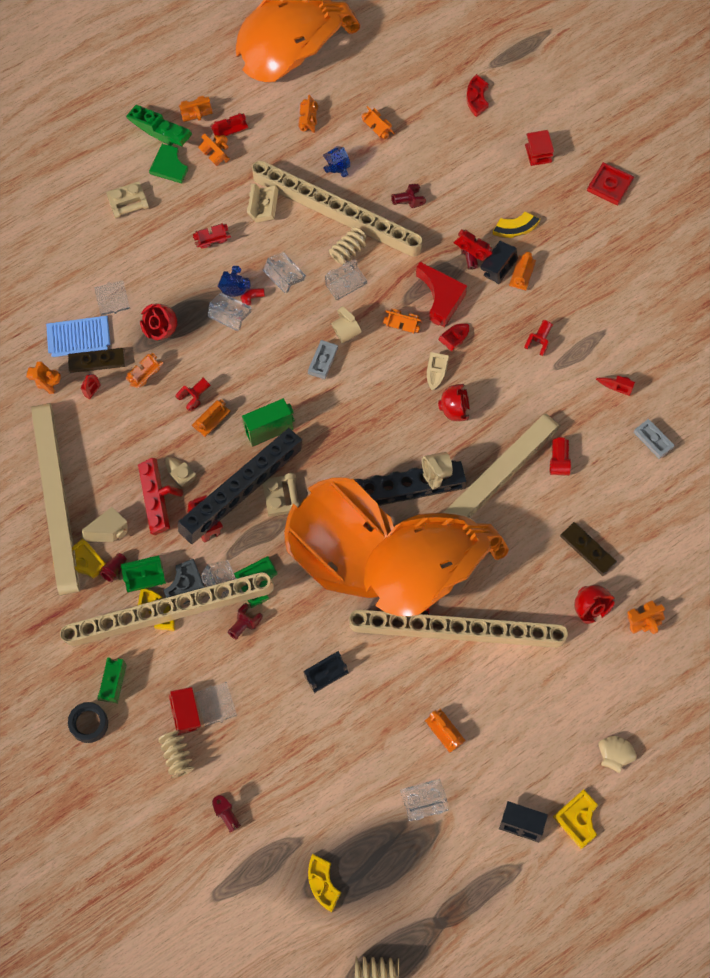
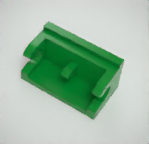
[121,555,166,593]
[98,657,127,704]

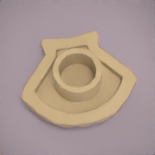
[599,736,636,773]

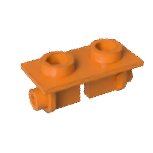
[298,94,318,133]
[361,106,395,140]
[509,252,536,291]
[383,308,422,334]
[126,353,163,388]
[192,399,231,437]
[425,708,466,753]

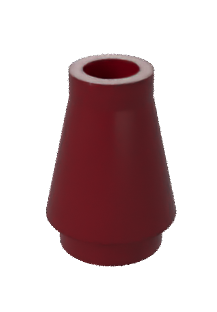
[100,553,127,582]

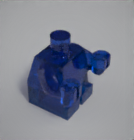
[323,146,350,177]
[218,266,251,297]

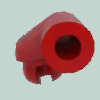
[241,288,265,306]

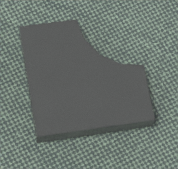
[164,559,205,608]

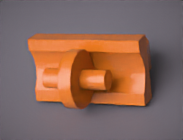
[179,96,213,122]
[198,133,230,166]
[26,362,61,394]
[628,600,665,634]

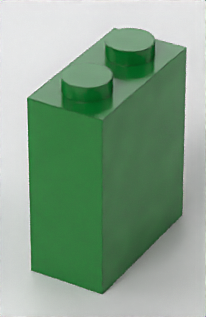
[242,398,295,447]

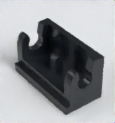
[480,241,518,284]
[303,651,349,694]
[499,801,548,843]

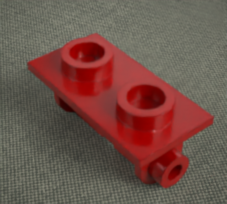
[210,113,248,137]
[192,223,231,249]
[453,229,492,261]

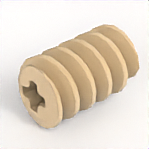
[328,227,367,266]
[158,731,195,778]
[355,956,399,978]

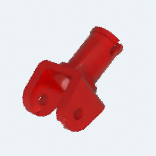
[524,320,553,356]
[175,377,211,412]

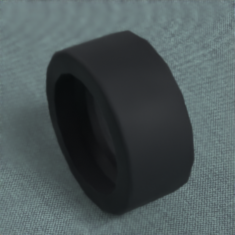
[68,702,109,743]

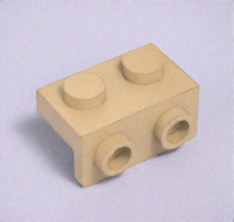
[247,184,279,223]

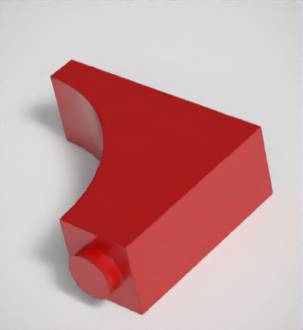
[416,262,467,327]

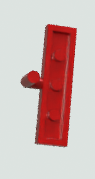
[138,458,183,535]

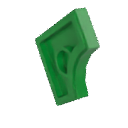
[149,143,188,184]
[233,556,277,608]

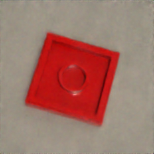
[587,162,634,206]

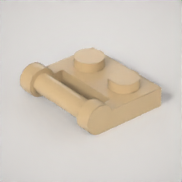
[106,182,149,219]
[263,473,301,517]

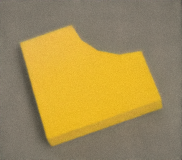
[53,538,106,579]
[553,789,598,849]

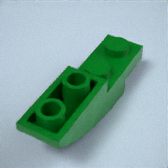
[126,104,192,146]

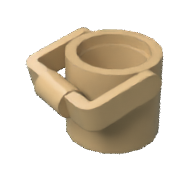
[331,306,362,343]
[422,452,452,490]

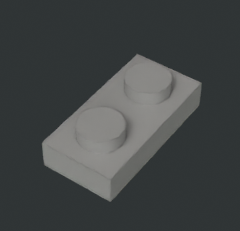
[308,340,338,380]
[633,419,675,459]

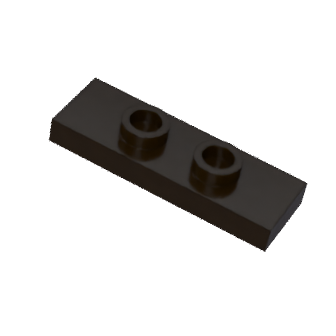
[68,348,125,373]
[560,522,617,576]

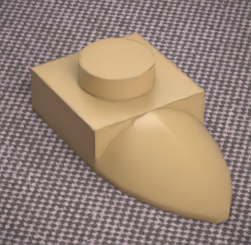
[427,352,449,390]
[165,456,197,489]

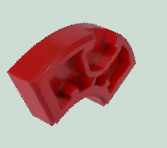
[466,74,489,117]

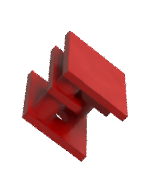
[525,130,554,166]

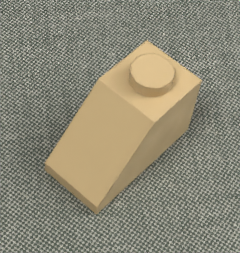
[82,507,128,542]

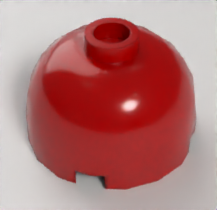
[140,303,177,341]
[438,384,470,421]
[574,585,615,624]

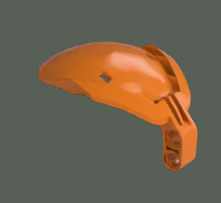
[236,0,361,82]
[284,477,394,598]
[364,513,509,616]

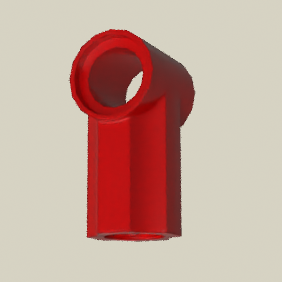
[550,437,571,476]

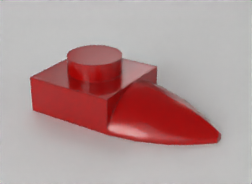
[438,323,470,351]
[81,374,101,399]
[596,376,635,396]

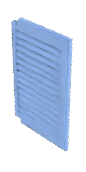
[46,315,111,357]

